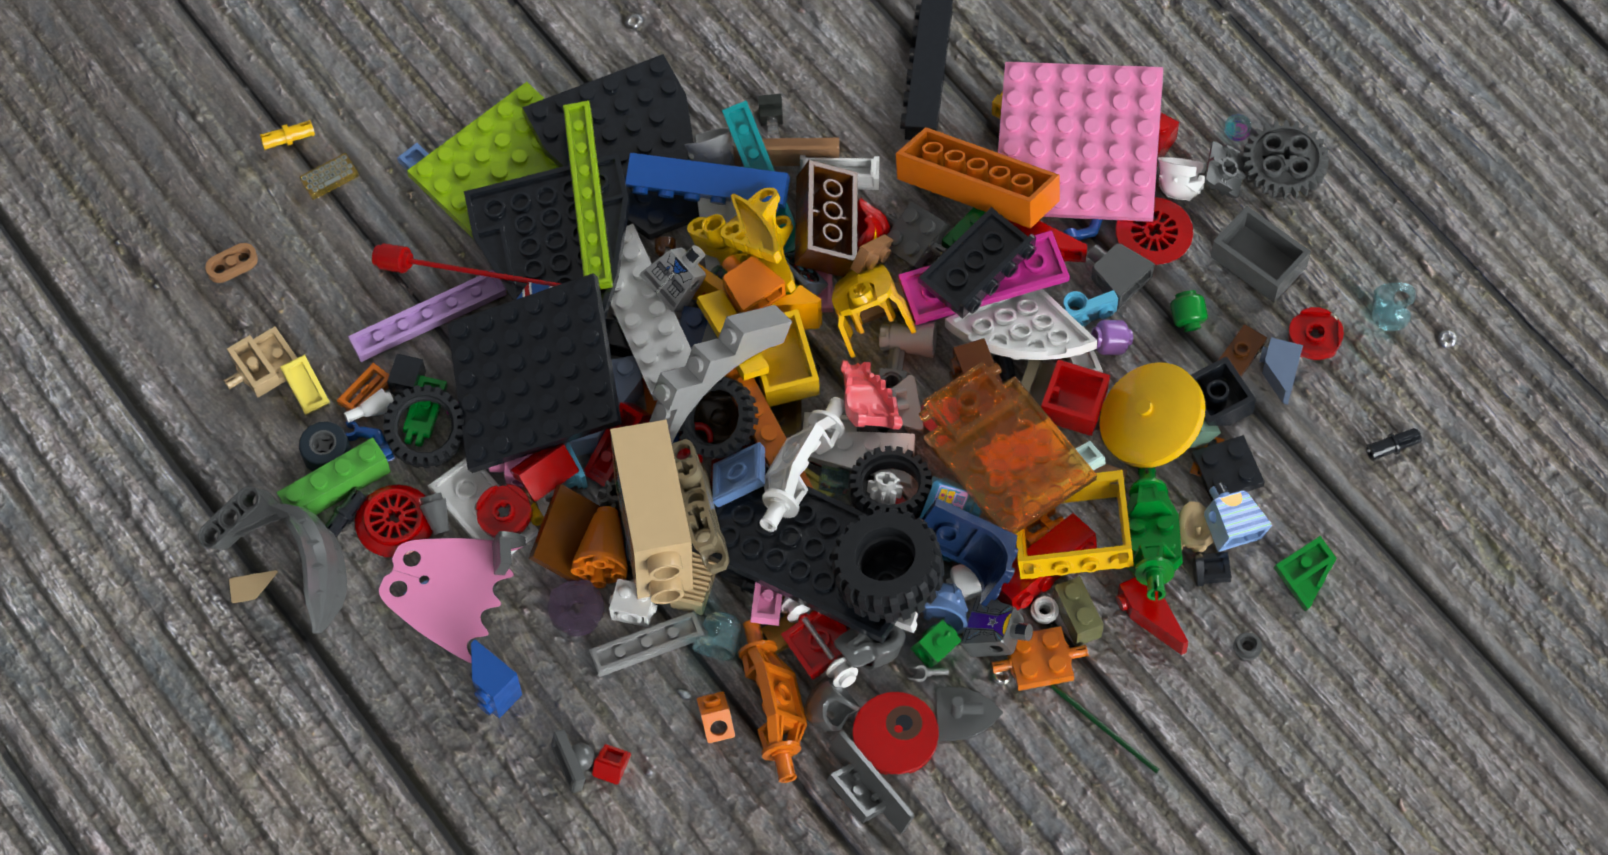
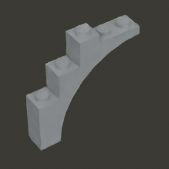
[649,305,792,444]

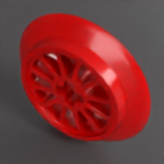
[1116,197,1193,265]
[355,484,433,557]

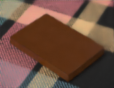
[528,484,600,584]

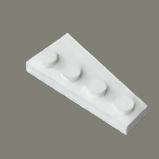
[807,431,916,489]

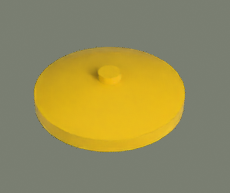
[1100,362,1205,468]

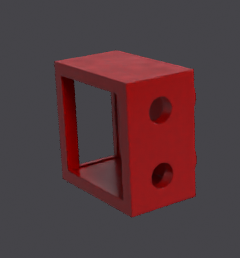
[1040,359,1110,436]

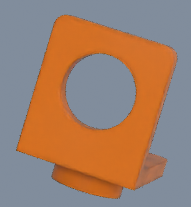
[697,692,735,743]

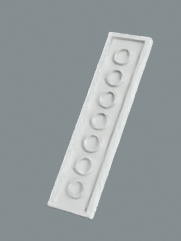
[611,224,691,401]

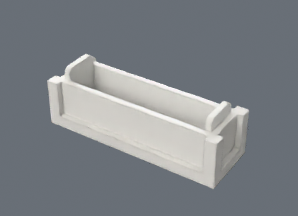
[800,155,879,190]

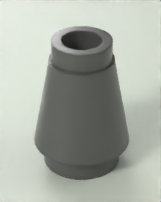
[419,492,450,535]

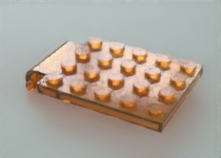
[919,361,1097,534]

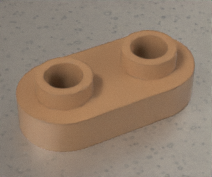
[205,243,258,283]

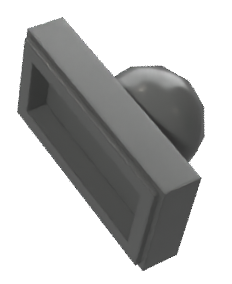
[551,729,595,793]

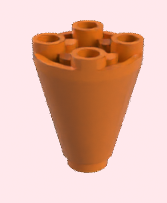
[571,506,628,588]

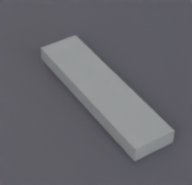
[589,611,705,677]

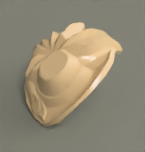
[1179,501,1213,553]

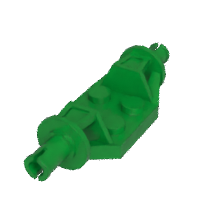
[1126,467,1183,601]

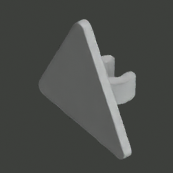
[892,375,924,431]

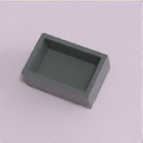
[1211,206,1311,302]

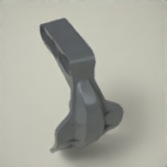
[198,486,347,634]

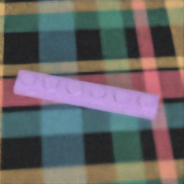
[348,270,507,362]

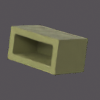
[1053,576,1104,647]

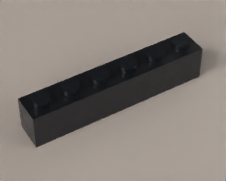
[900,0,953,140]

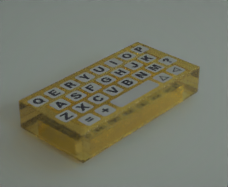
[299,153,359,200]

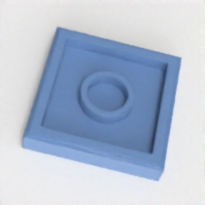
[712,442,765,507]

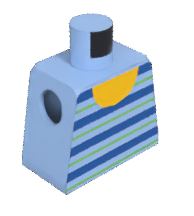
[1204,483,1272,552]

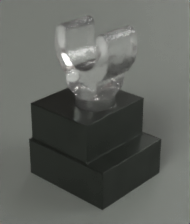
[758,94,783,138]

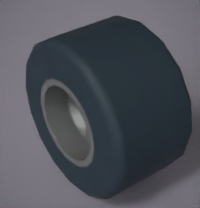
[299,421,351,472]

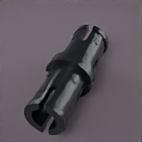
[325,488,367,538]

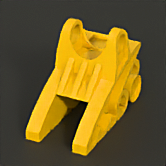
[687,187,796,293]

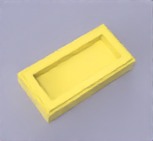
[280,354,330,416]

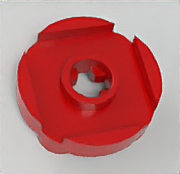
[1288,307,1344,360]
[476,484,533,538]

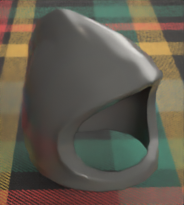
[804,675,860,731]

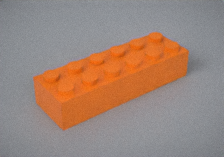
[896,127,1060,228]

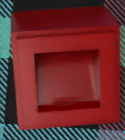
[592,744,631,784]

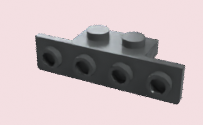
[826,731,914,834]

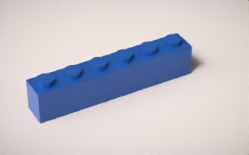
[625,153,790,212]

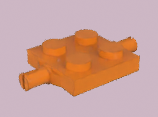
[991,626,1088,691]

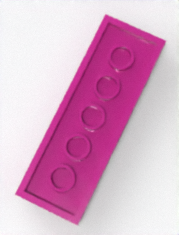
[898,231,1070,326]

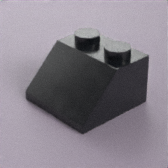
[1191,356,1256,426]

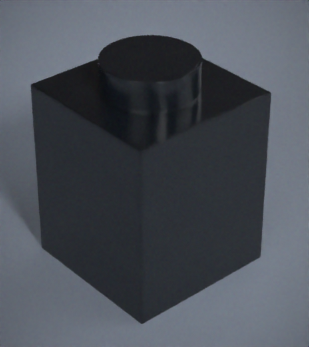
[387,354,426,397]

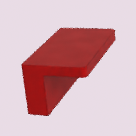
[510,444,579,501]

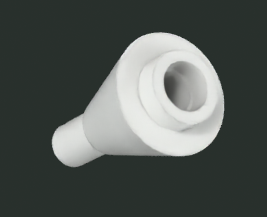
[344,388,394,423]

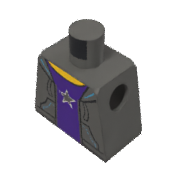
[961,596,1033,657]

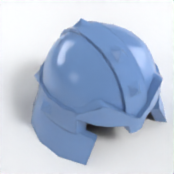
[917,583,969,635]

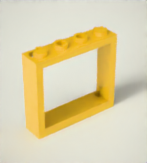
[1011,470,1134,579]

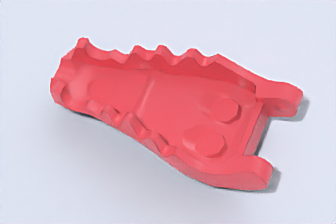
[840,360,903,430]

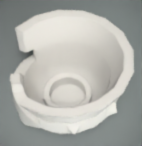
[1157,157,1207,201]

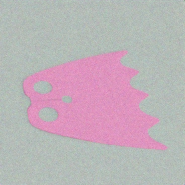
[379,538,523,663]

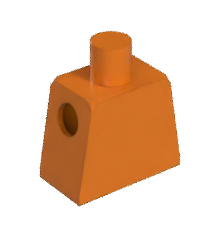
[722,255,786,314]

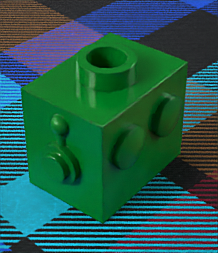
[910,619,962,668]

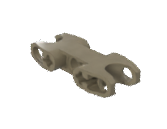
[672,439,729,574]

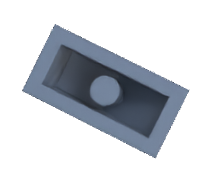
[1259,337,1303,404]

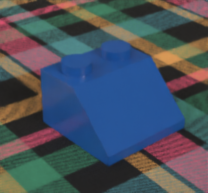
[471,639,523,719]

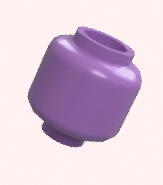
[1091,320,1133,355]

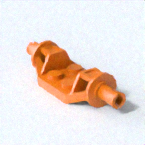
[738,620,807,783]

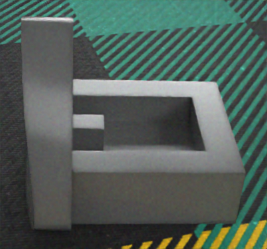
[492,531,526,575]

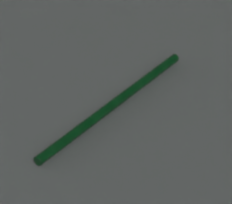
[1050,684,1160,774]

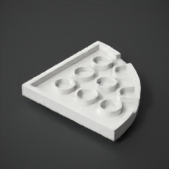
[945,289,1097,360]

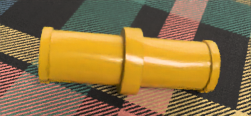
[259,120,315,150]

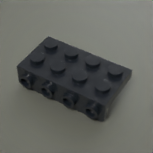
[918,207,1036,319]

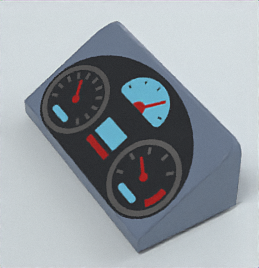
[784,252,828,296]

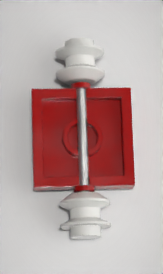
[781,597,858,688]

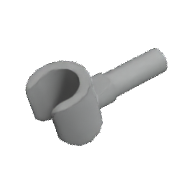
[907,663,949,682]

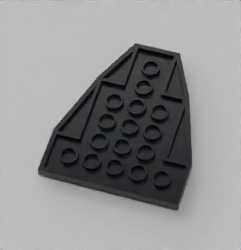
[522,54,697,240]
[464,153,630,320]

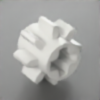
[867,472,903,505]

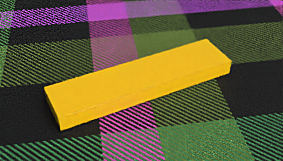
[697,289,769,381]

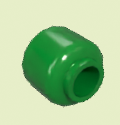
[1170,290,1208,332]

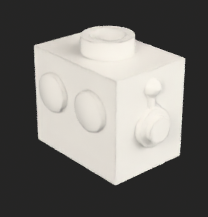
[609,579,657,627]

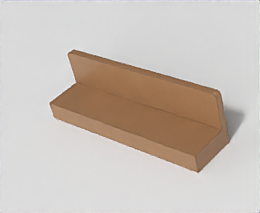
[734,138,840,167]

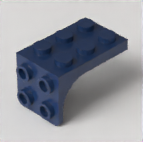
[922,498,1018,607]

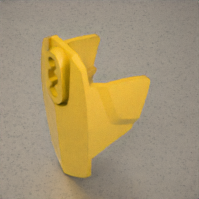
[832,264,916,358]

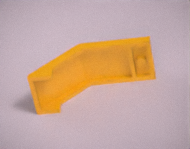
[692,263,822,330]

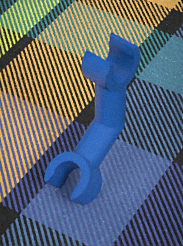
[1063,219,1103,241]
[345,421,395,462]

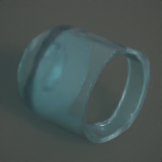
[1372,283,1416,331]
[692,612,743,661]

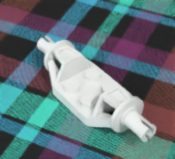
[760,397,845,532]

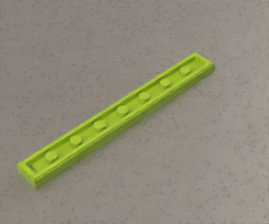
[563,101,613,290]

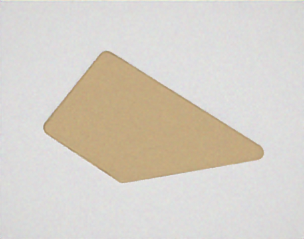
[229,570,278,603]

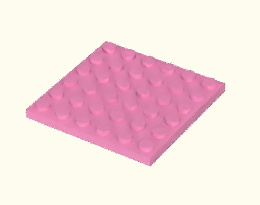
[998,62,1163,222]

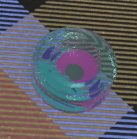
[1224,114,1251,141]

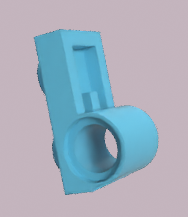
[1063,290,1118,327]

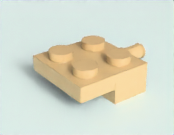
[223,327,297,398]

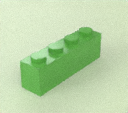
[276,437,391,515]

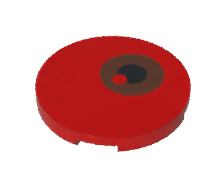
[853,692,939,775]

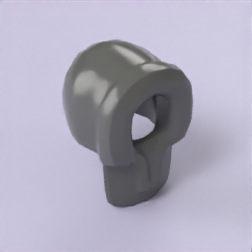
[834,625,905,669]

